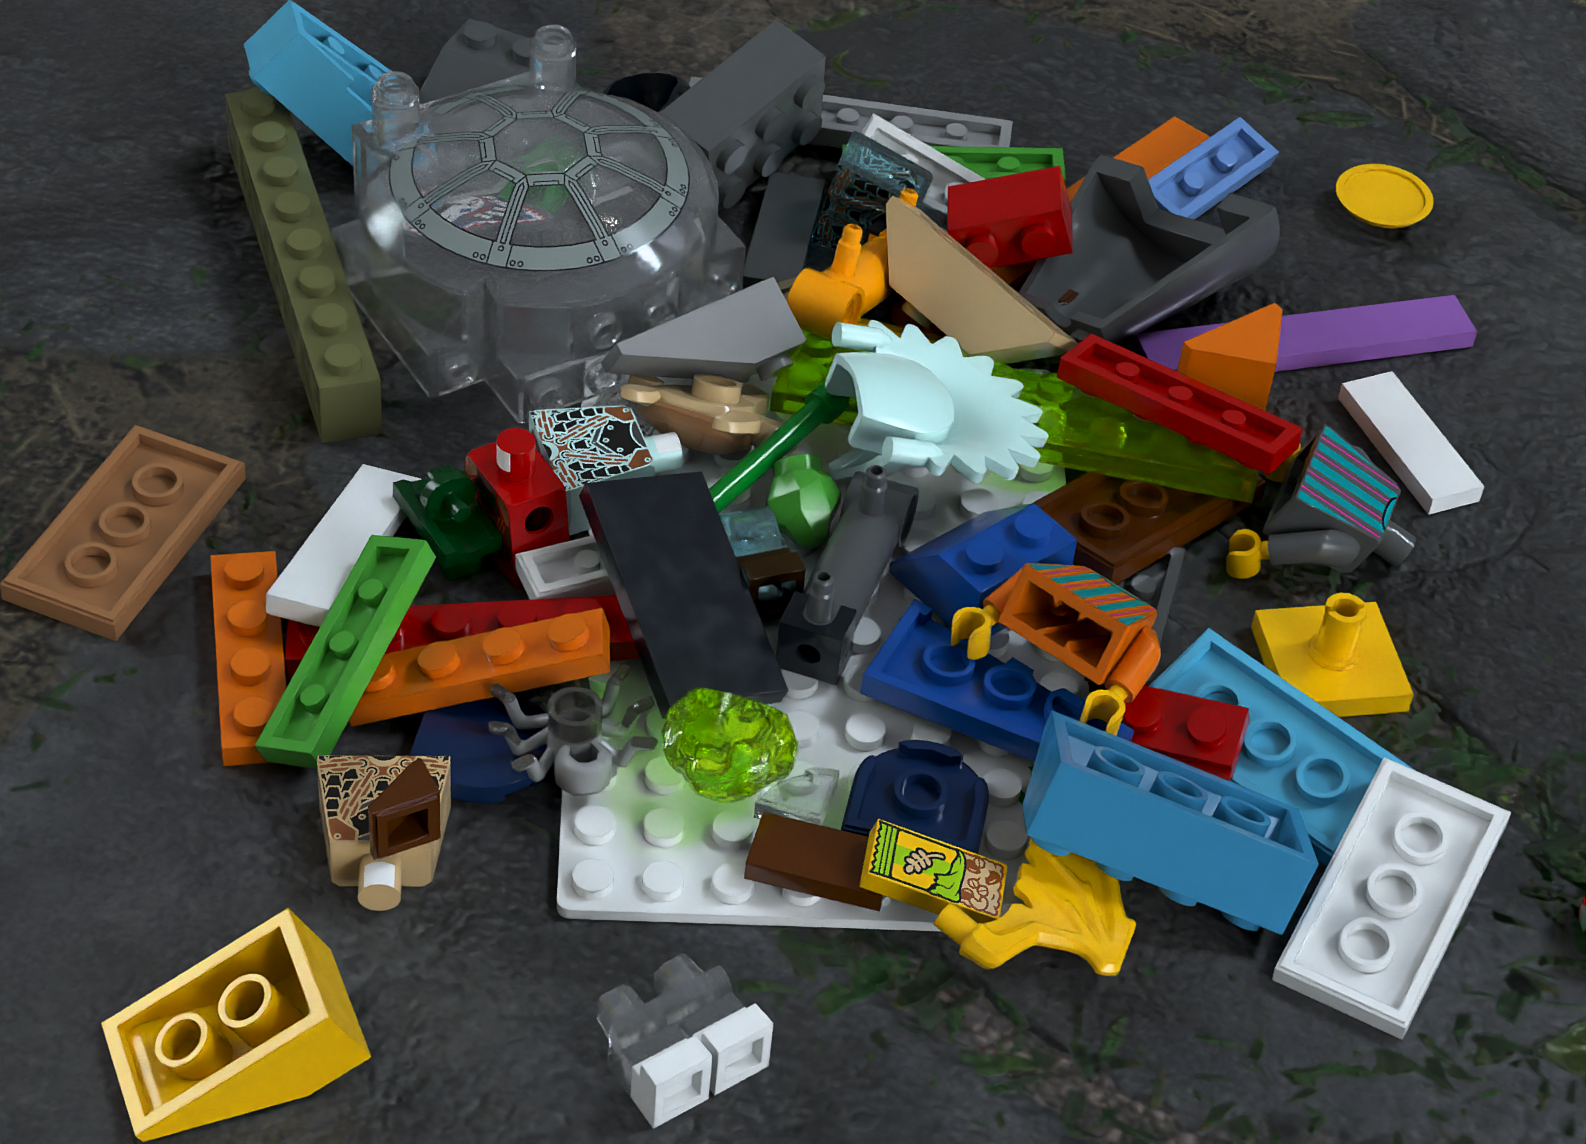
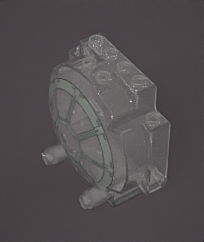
[332,24,745,424]

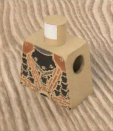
[317,755,451,911]

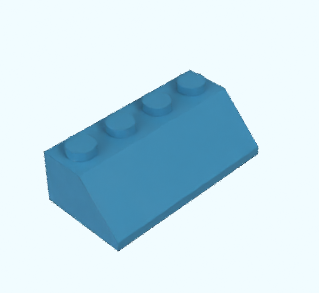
[1022,710,1319,935]

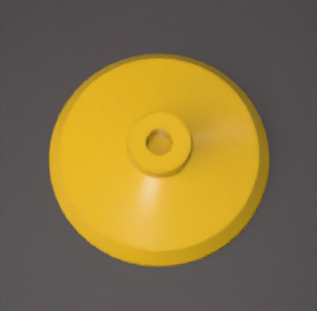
[1336,164,1434,229]

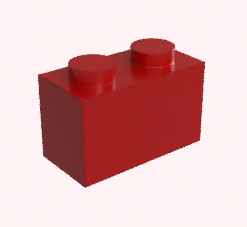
[947,166,1073,268]

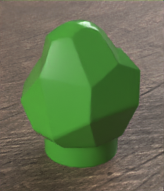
[765,454,841,549]

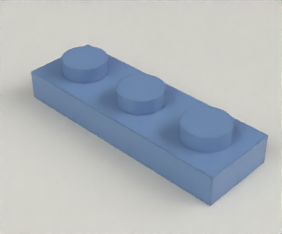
[1148,117,1279,220]

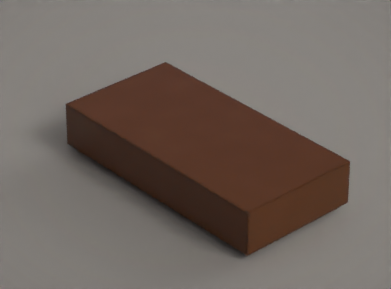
[744,812,884,912]

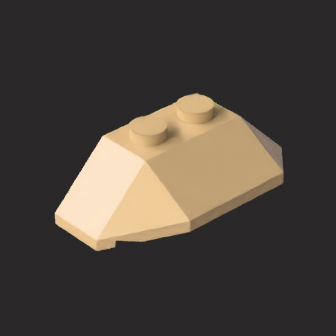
[886,195,1078,366]

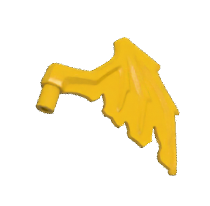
[933,838,1136,976]

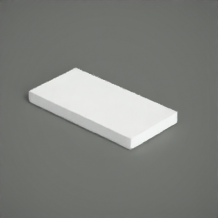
[1272,757,1511,1040]

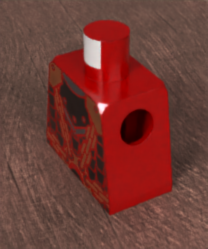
[464,428,570,590]

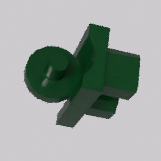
[392,465,503,581]

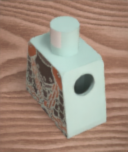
[529,405,683,536]

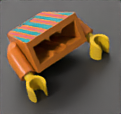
[951,563,1161,736]

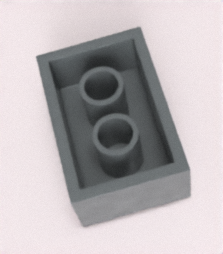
[658,19,826,221]

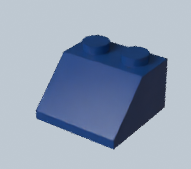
[889,503,1077,636]

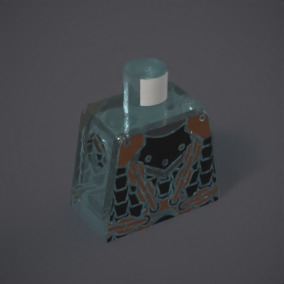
[812,131,948,250]

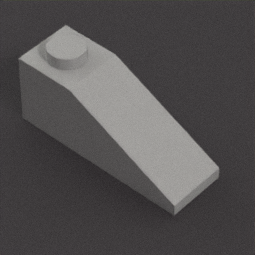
[600,276,807,382]

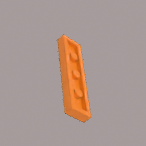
[210,551,286,767]
[349,608,610,727]

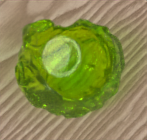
[661,687,800,803]

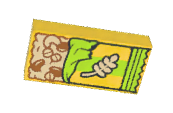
[859,819,1008,924]

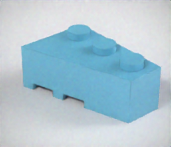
[244,0,433,196]

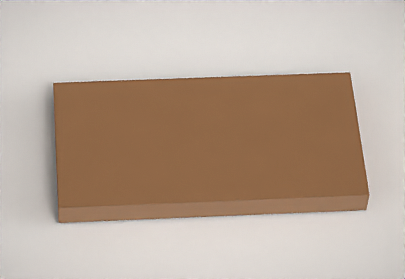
[0,425,246,641]

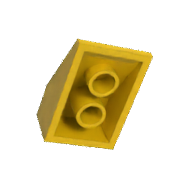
[101,908,371,1142]

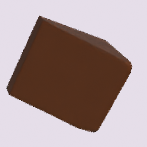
[368,758,441,860]

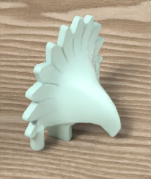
[825,320,1049,483]

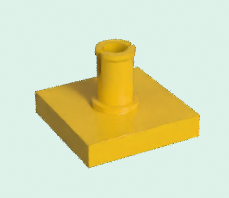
[1251,592,1414,717]

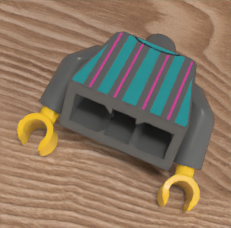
[1226,424,1416,579]

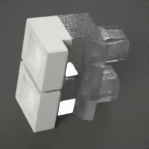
[597,953,773,1129]

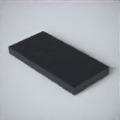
[579,472,789,719]

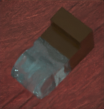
[719,506,806,622]

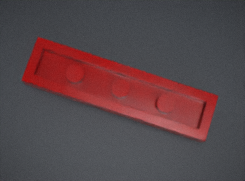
[1057,333,1303,475]

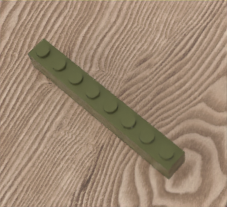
[225,87,382,443]

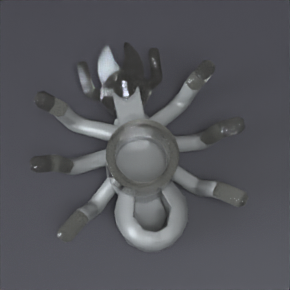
[488,664,658,796]

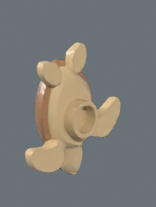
[619,374,798,455]

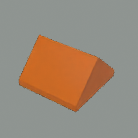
[1164,303,1283,431]

